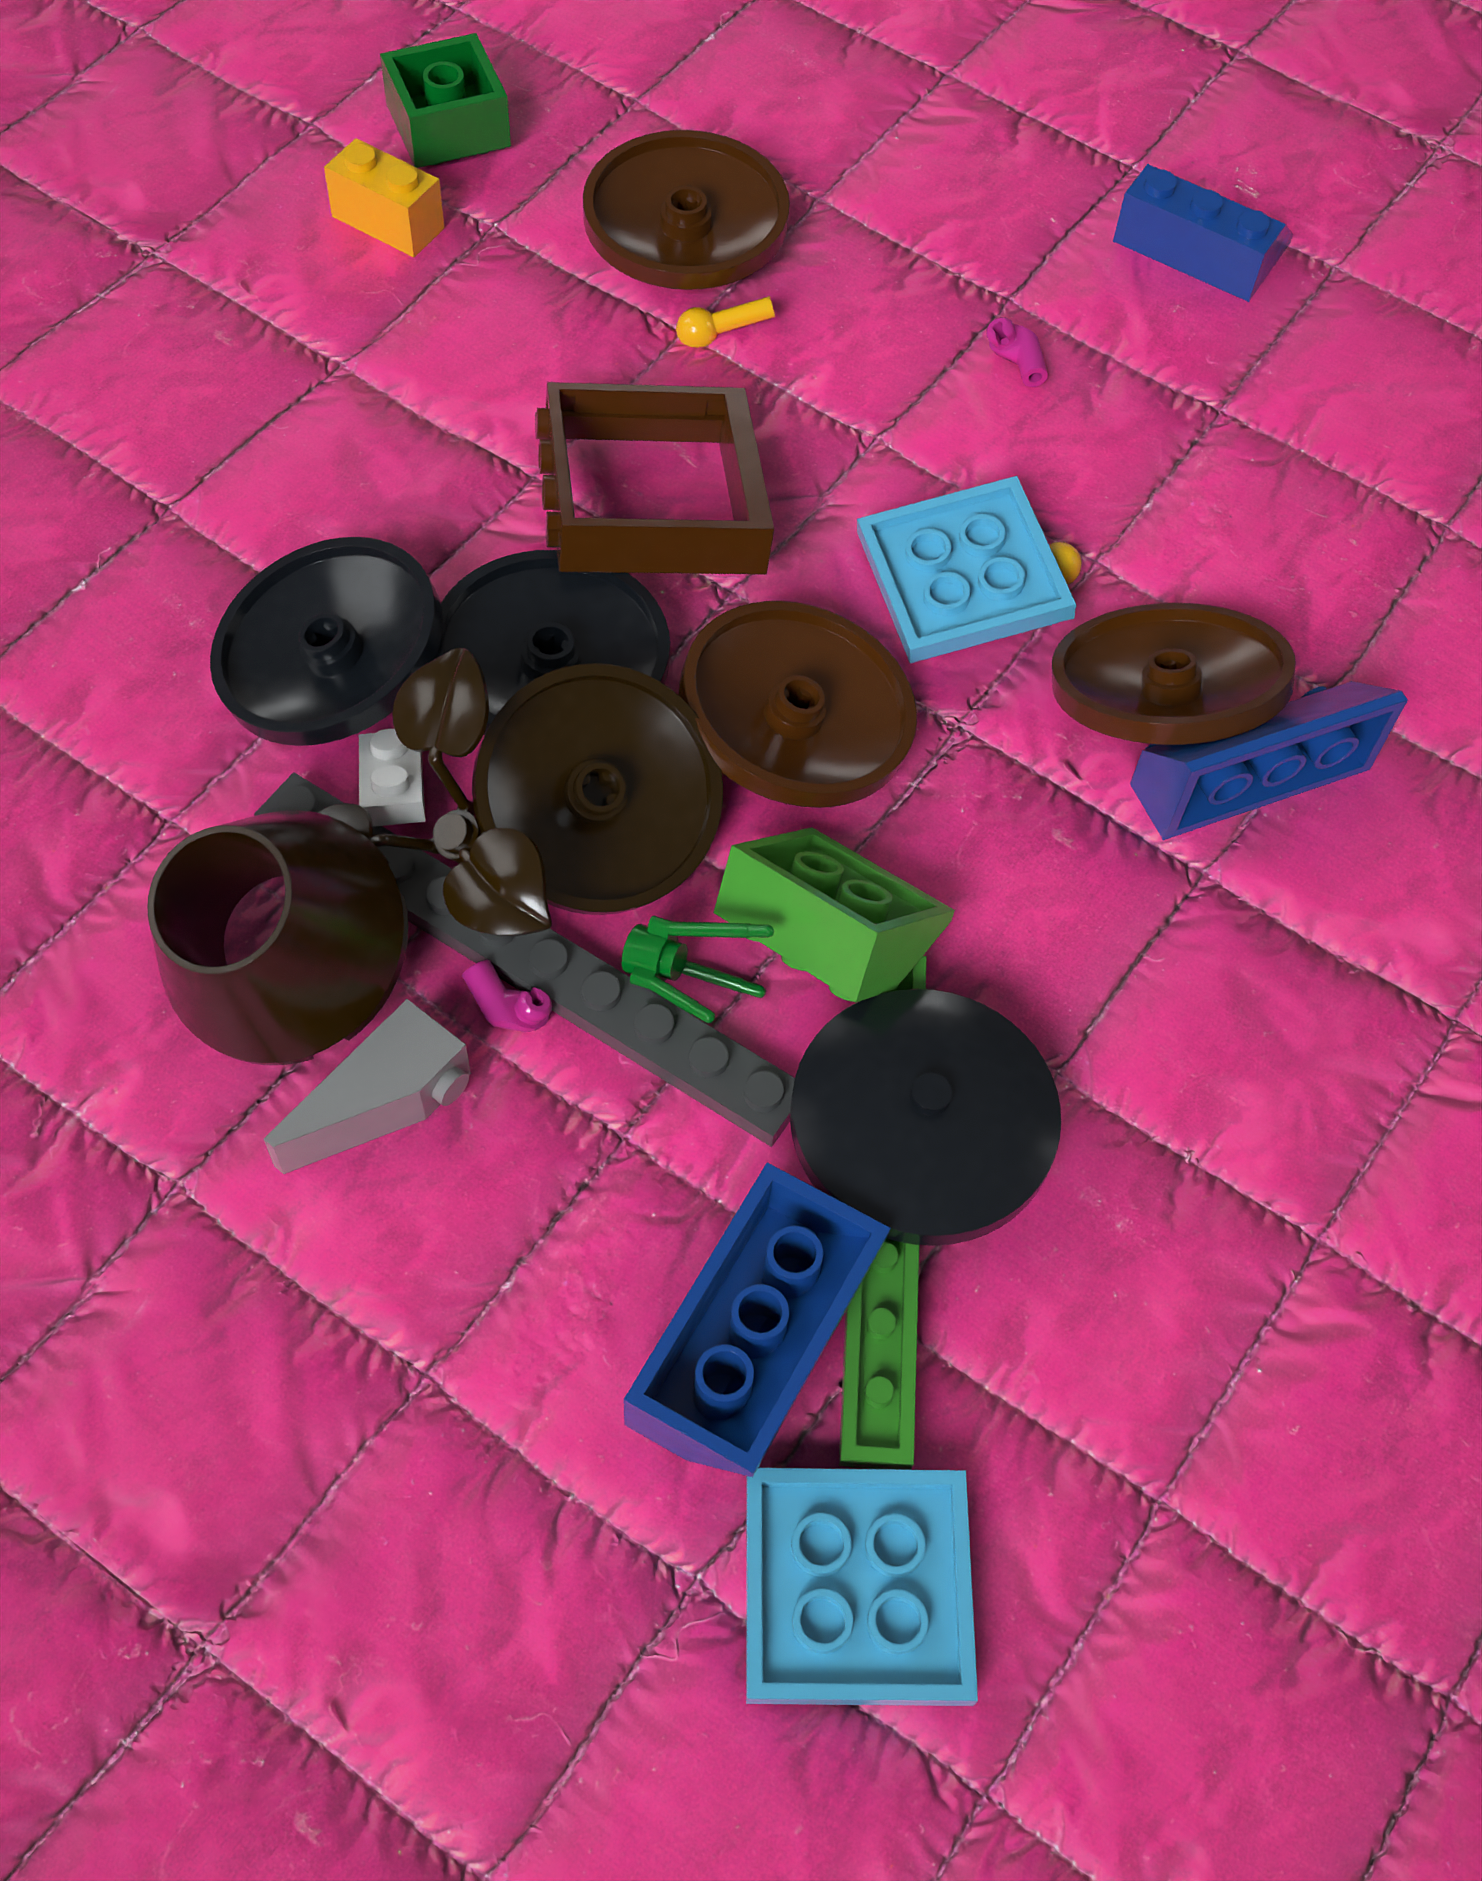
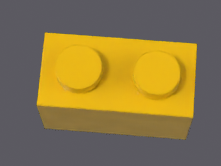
[324,138,444,258]

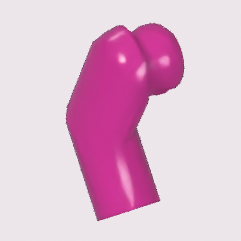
[986,317,1048,387]
[462,960,552,1032]

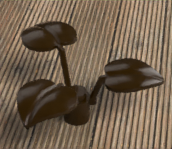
[318,648,552,936]

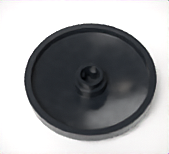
[210,537,443,746]
[435,550,670,734]
[790,989,1061,1246]

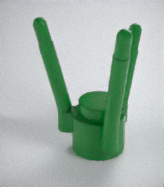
[622,916,774,1023]

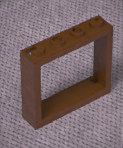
[535,382,774,575]

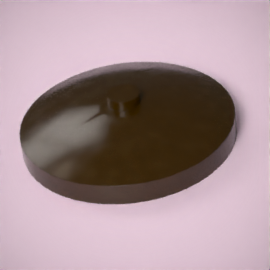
[472,663,723,915]

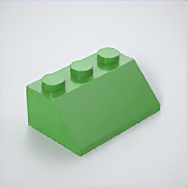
[713,827,955,1003]

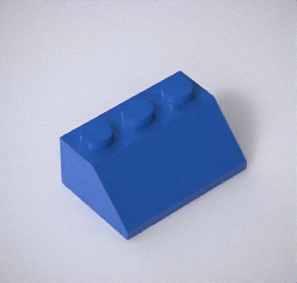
[1113,164,1293,302]

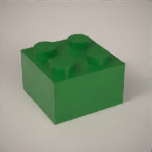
[380,33,511,168]

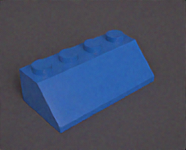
[1130,681,1408,840]
[623,1162,891,1477]

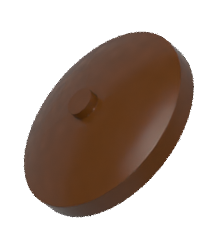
[583,130,790,290]
[679,601,917,808]
[1052,603,1296,745]

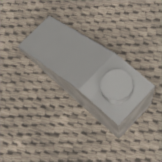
[263,999,471,1174]

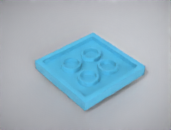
[857,476,1076,664]
[746,1468,978,1706]

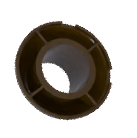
[147,810,408,1065]

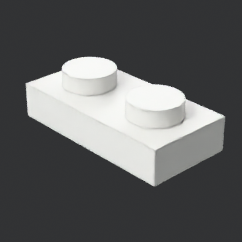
[359,729,425,826]

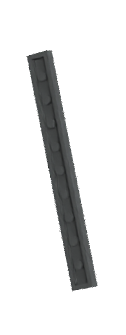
[254,772,795,1147]

